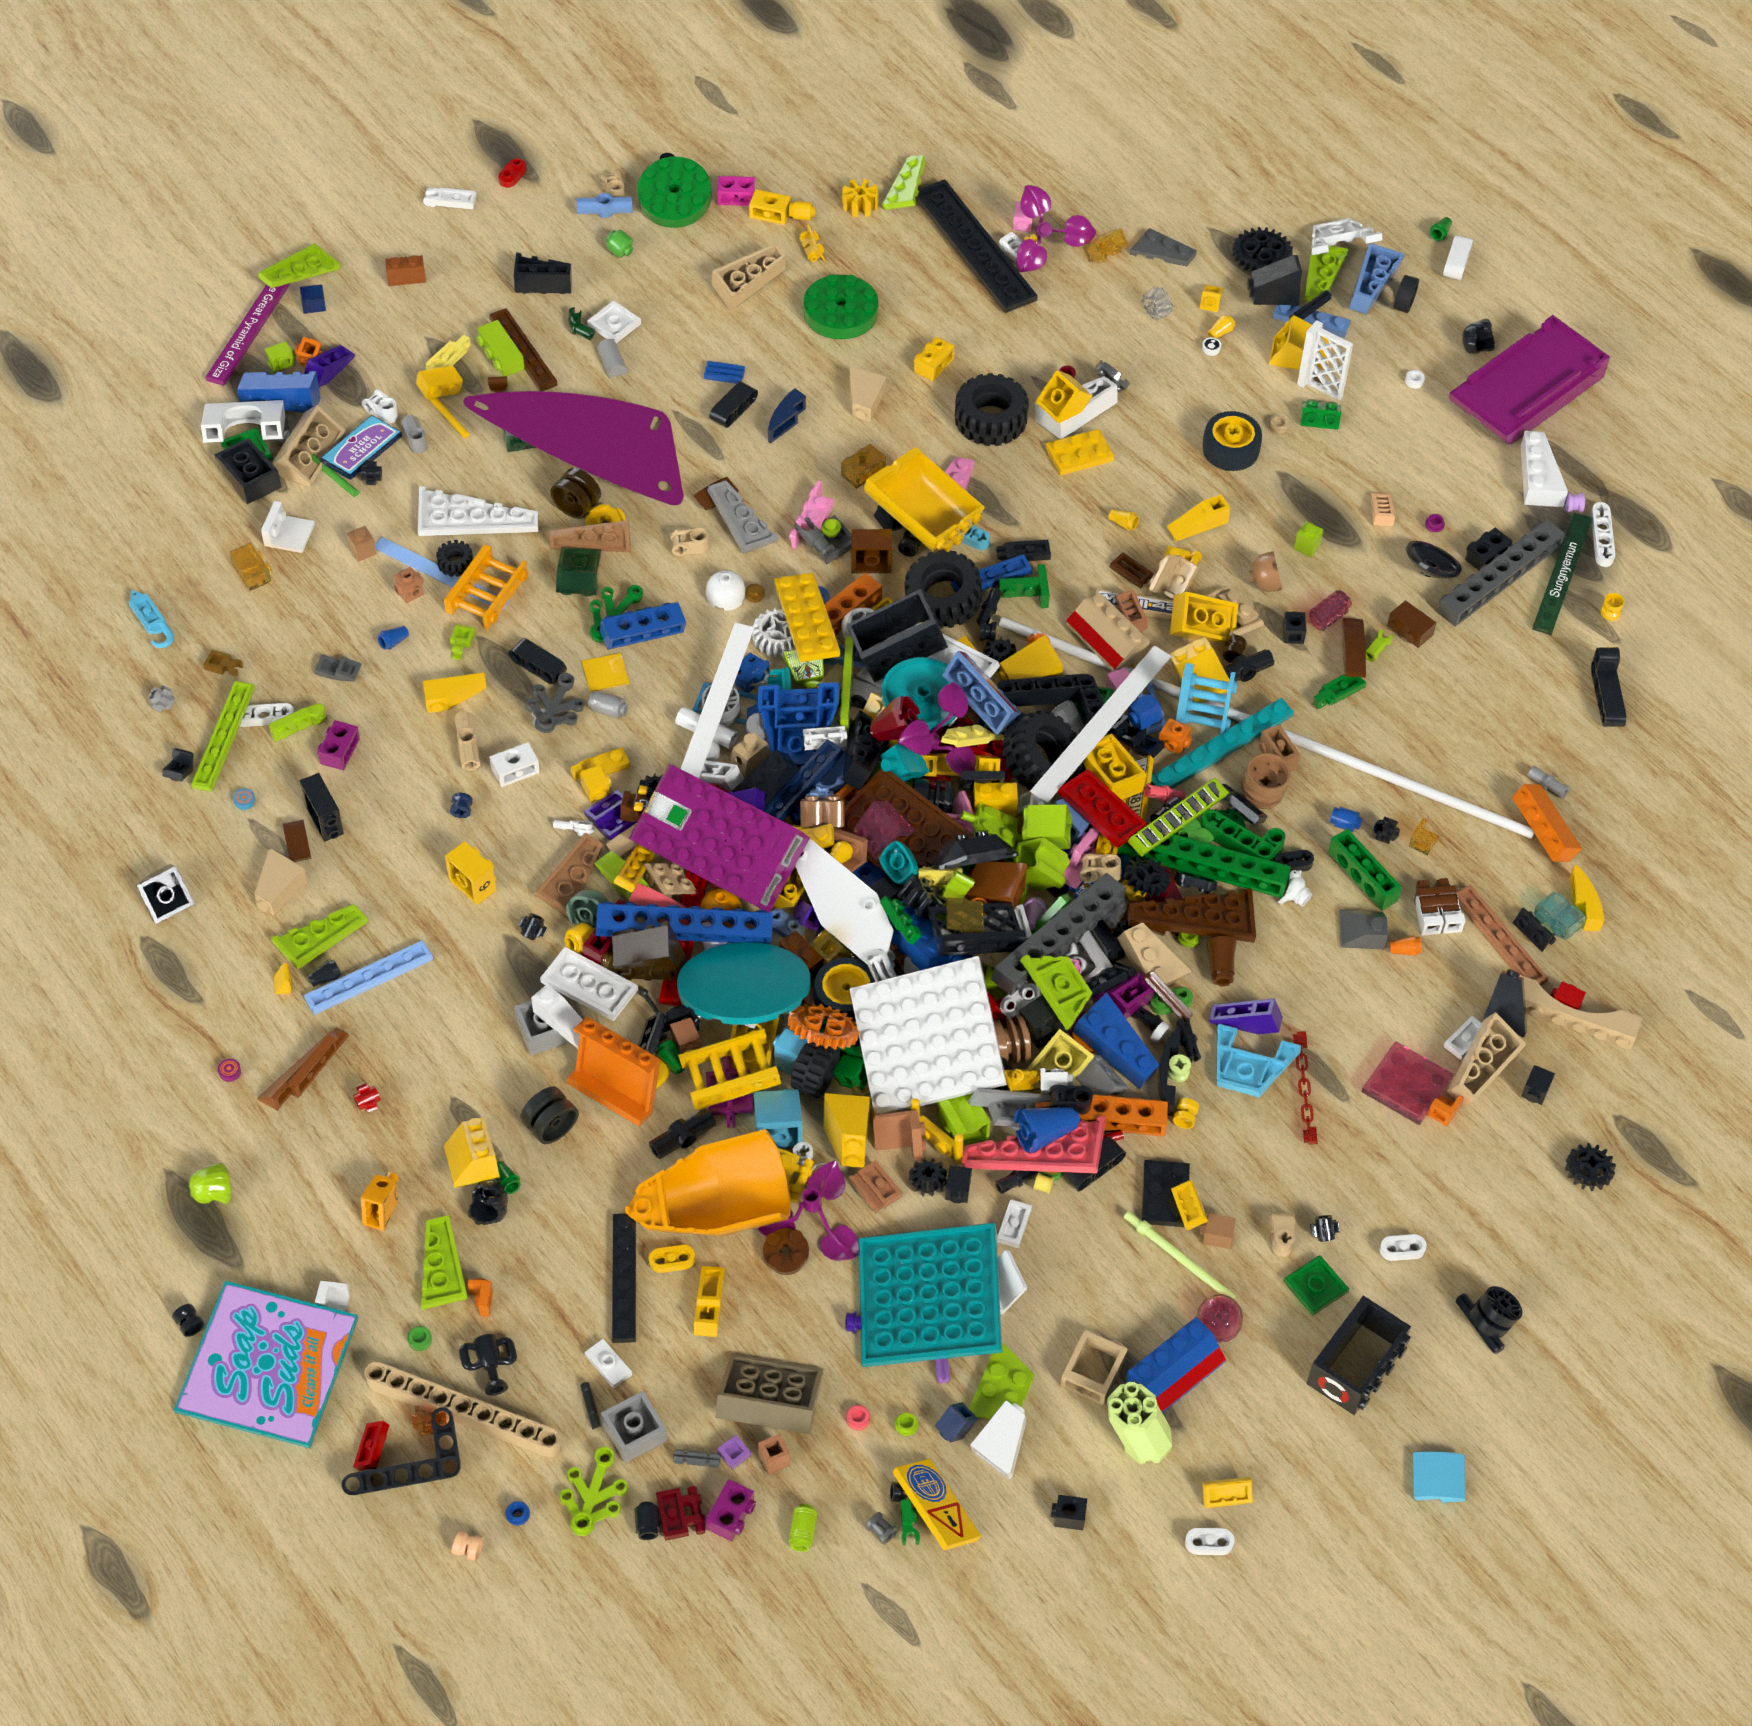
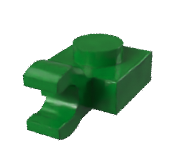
[900,1499,920,1546]

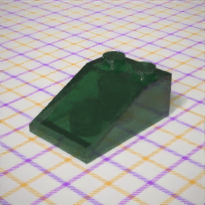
[556,546,601,597]

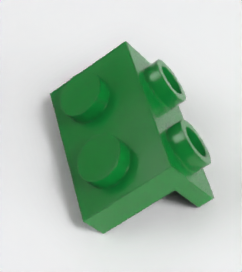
[1300,399,1341,430]

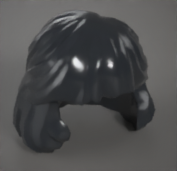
[1462,319,1495,354]
[468,1180,508,1225]

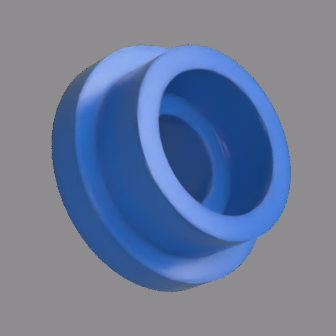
[505,1501,530,1526]

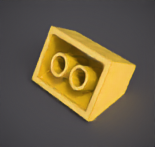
[444,1117,499,1188]

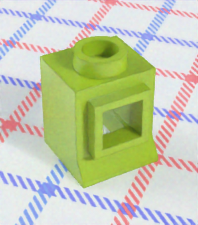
[264,341,297,375]

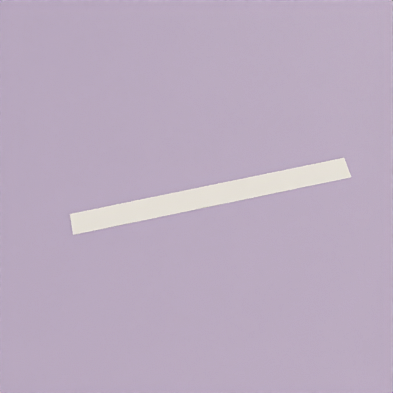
[681,623,754,778]
[1030,646,1171,803]

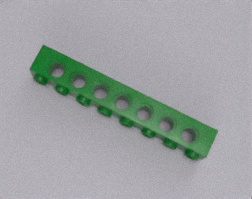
[1117,834,1291,898]

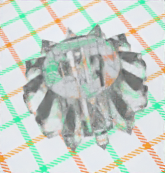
[1141,287,1173,320]

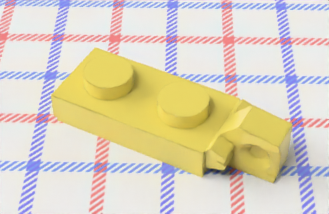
[426,335,471,370]

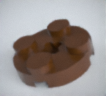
[763,1228,809,1275]

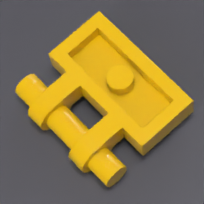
[778,1148,814,1204]

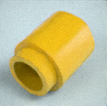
[789,201,816,221]

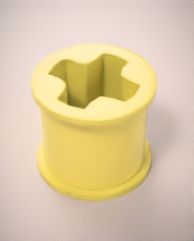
[1034,1173,1054,1194]

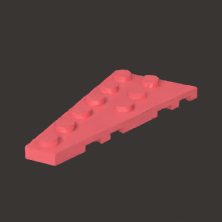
[961,1116,1106,1173]

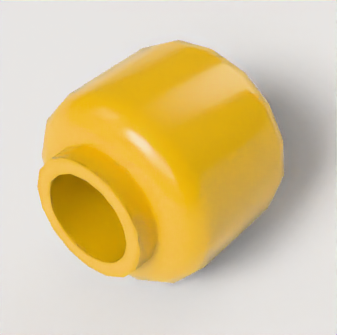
[564,922,595,954]

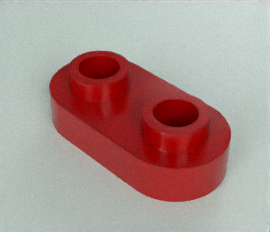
[498,158,526,188]

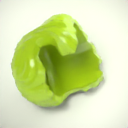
[189,1163,232,1205]

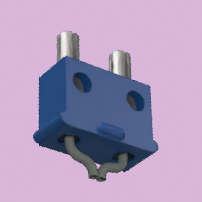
[734,653,770,693]

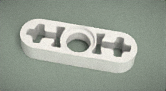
[240,703,294,727]

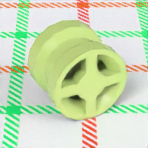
[1168,1054,1191,1083]

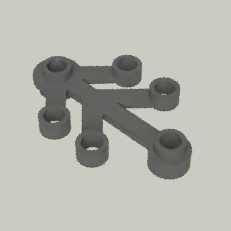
[526,673,585,733]

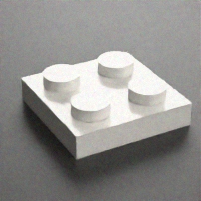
[587,301,641,343]

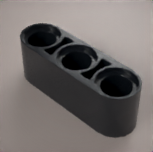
[709,381,758,428]
[508,638,567,684]
[1062,1136,1126,1192]

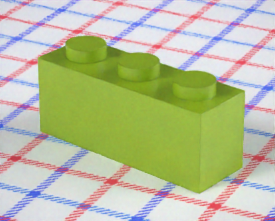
[476,320,524,376]

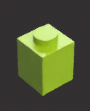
[1294,521,1324,557]

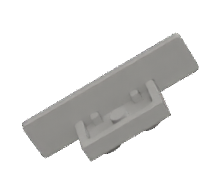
[968,1088,1051,1128]

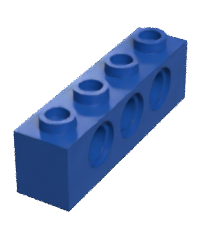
[599,602,686,650]

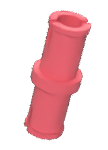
[1143,784,1186,802]

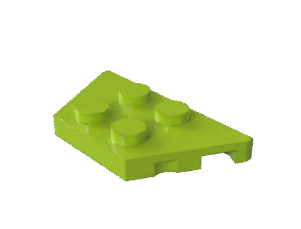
[1020,955,1092,1030]
[969,1342,1035,1420]

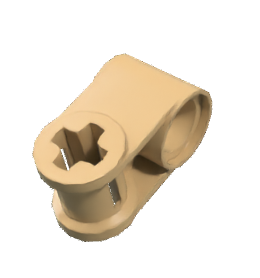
[599,170,625,197]
[670,527,709,556]
[1079,854,1121,882]
[1269,1213,1295,1258]

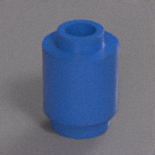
[1329,807,1362,832]

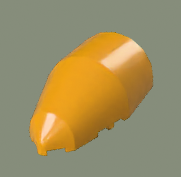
[625,1129,791,1237]

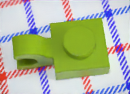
[450,624,476,660]

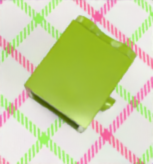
[1022,804,1072,849]
[1014,837,1070,891]
[936,1093,991,1151]

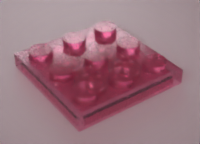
[1361,1041,1453,1125]

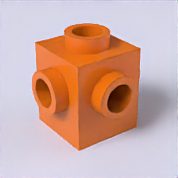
[294,337,324,367]
[1159,718,1193,755]

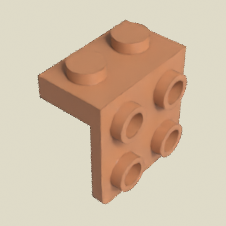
[873,1110,927,1162]

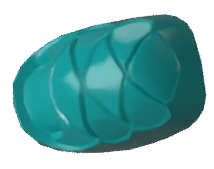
[878,841,919,885]

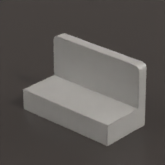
[1076,1055,1128,1096]

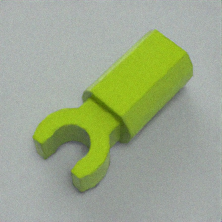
[1366,630,1393,662]

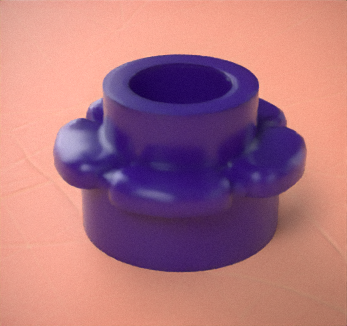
[845,1311,861,1334]

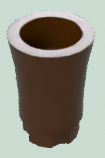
[1206,936,1237,987]

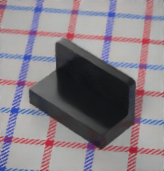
[1090,921,1125,961]

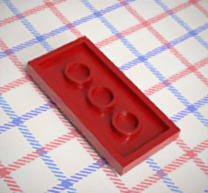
[1057,769,1148,849]

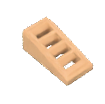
[1371,493,1395,526]

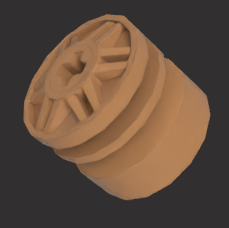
[1241,753,1291,809]
[993,1014,1031,1063]

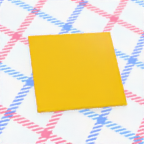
[581,653,630,692]

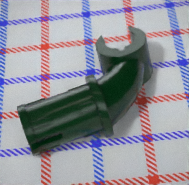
[568,307,595,340]

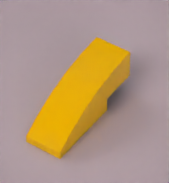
[1570,865,1605,931]
[694,1266,725,1337]

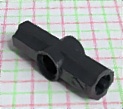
[1223,649,1275,682]
[649,1108,716,1159]

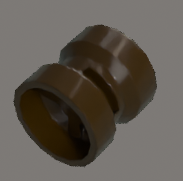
[1223,635,1247,663]

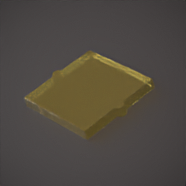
[946,897,984,933]

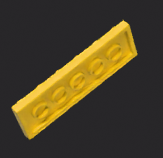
[774,572,840,662]

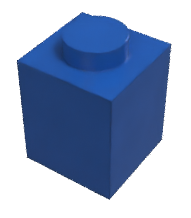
[1128,694,1162,730]

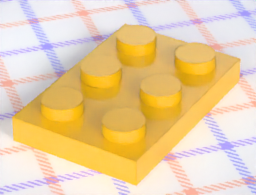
[1045,429,1114,476]

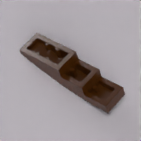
[1342,618,1366,678]

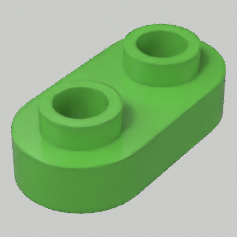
[1150,987,1193,1015]

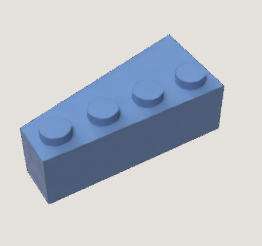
[1349,243,1405,314]

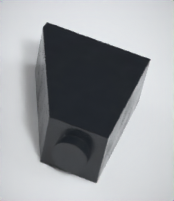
[1482,969,1527,1038]

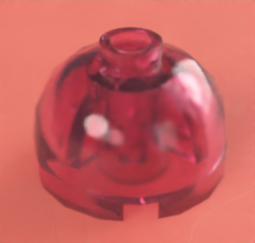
[1196,1294,1243,1343]

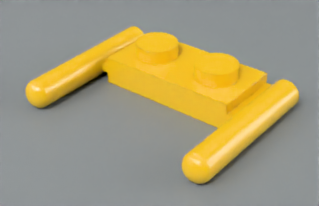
[911,1098,963,1164]

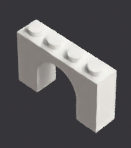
[201,400,285,443]

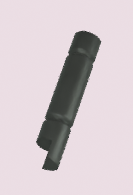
[580,1382,601,1430]

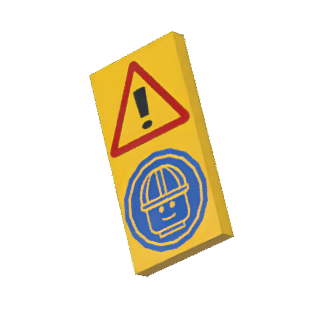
[892,1459,981,1551]

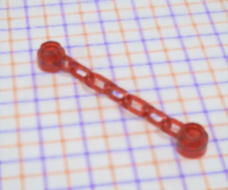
[1293,1031,1318,1145]

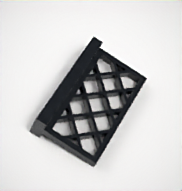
[927,902,1027,956]

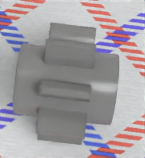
[148,685,175,712]

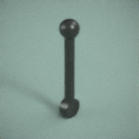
[640,989,666,1024]

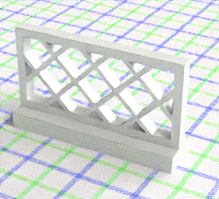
[1297,320,1353,401]

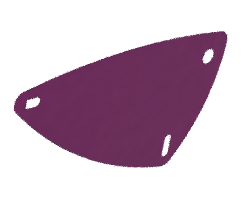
[463,391,684,505]

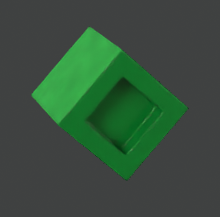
[833,1055,868,1091]

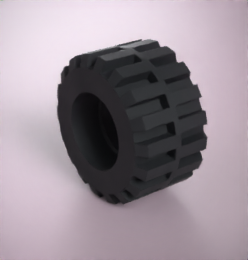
[791,1042,840,1099]

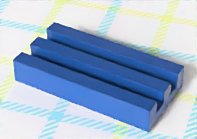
[704,361,745,384]

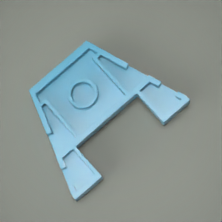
[1217,1024,1301,1098]

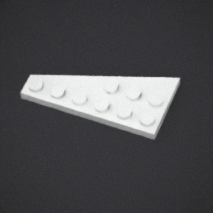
[418,486,538,536]

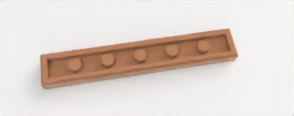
[1456,885,1548,986]

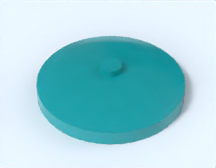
[881,657,956,730]

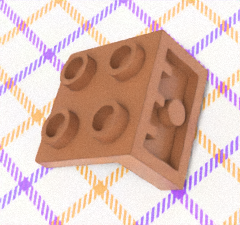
[824,827,868,872]

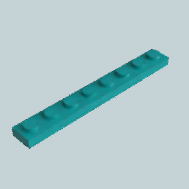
[1151,697,1294,789]

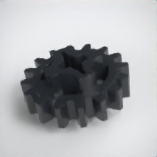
[1124,856,1171,897]
[1565,1143,1616,1191]

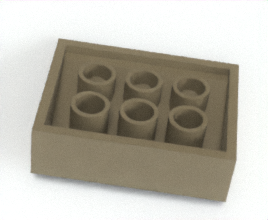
[715,1353,823,1434]

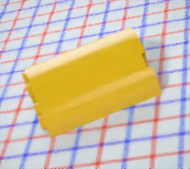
[864,447,985,553]

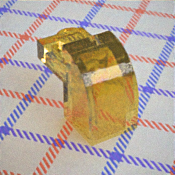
[810,928,854,963]

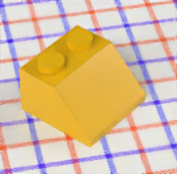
[1035,370,1093,423]

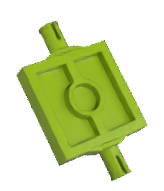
[961,803,1026,848]

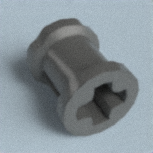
[865,1512,898,1545]

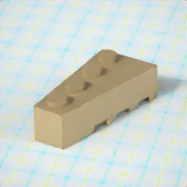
[711,243,786,311]
[1447,1012,1526,1108]

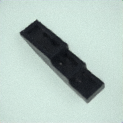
[1108,714,1165,759]

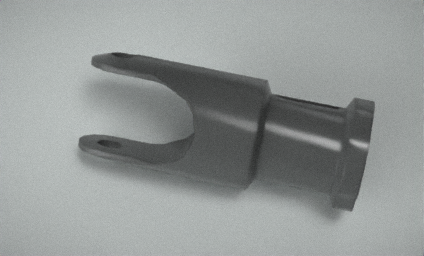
[794,517,835,559]

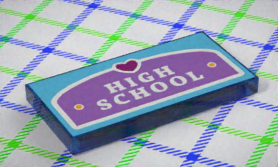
[320,415,402,480]

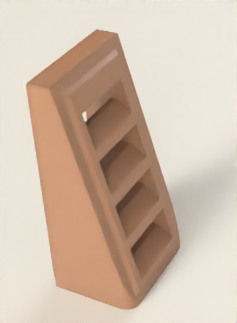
[1115,589,1148,631]

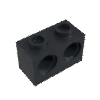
[1465,527,1513,571]

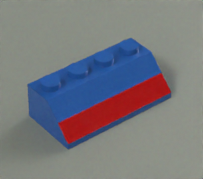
[1125,1317,1226,1413]

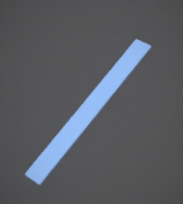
[375,537,510,611]

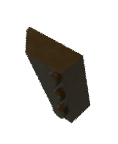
[612,922,687,981]

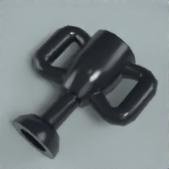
[459,1334,517,1396]

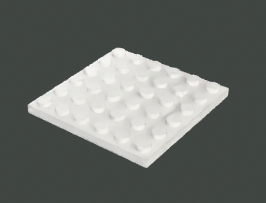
[850,956,1007,1115]

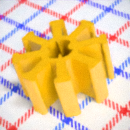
[842,179,878,217]

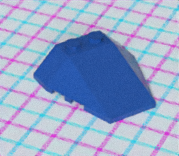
[758,682,840,765]

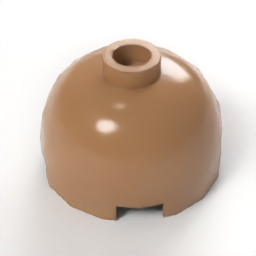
[1249,551,1282,592]

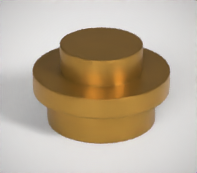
[745,584,765,603]

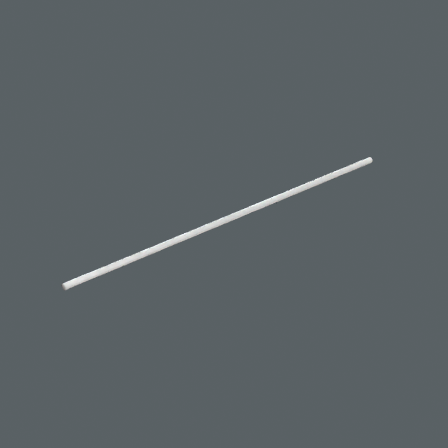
[999,617,1534,839]

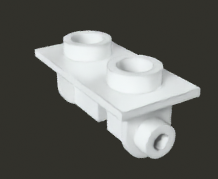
[803,726,847,750]

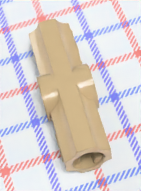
[454,711,480,771]

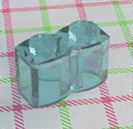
[1534,891,1586,940]

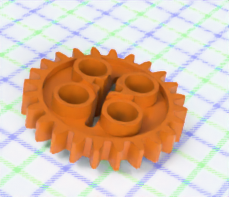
[787,1003,860,1050]

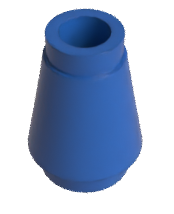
[377,626,409,650]

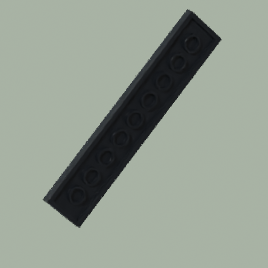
[915,179,1038,313]

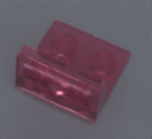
[851,801,915,861]

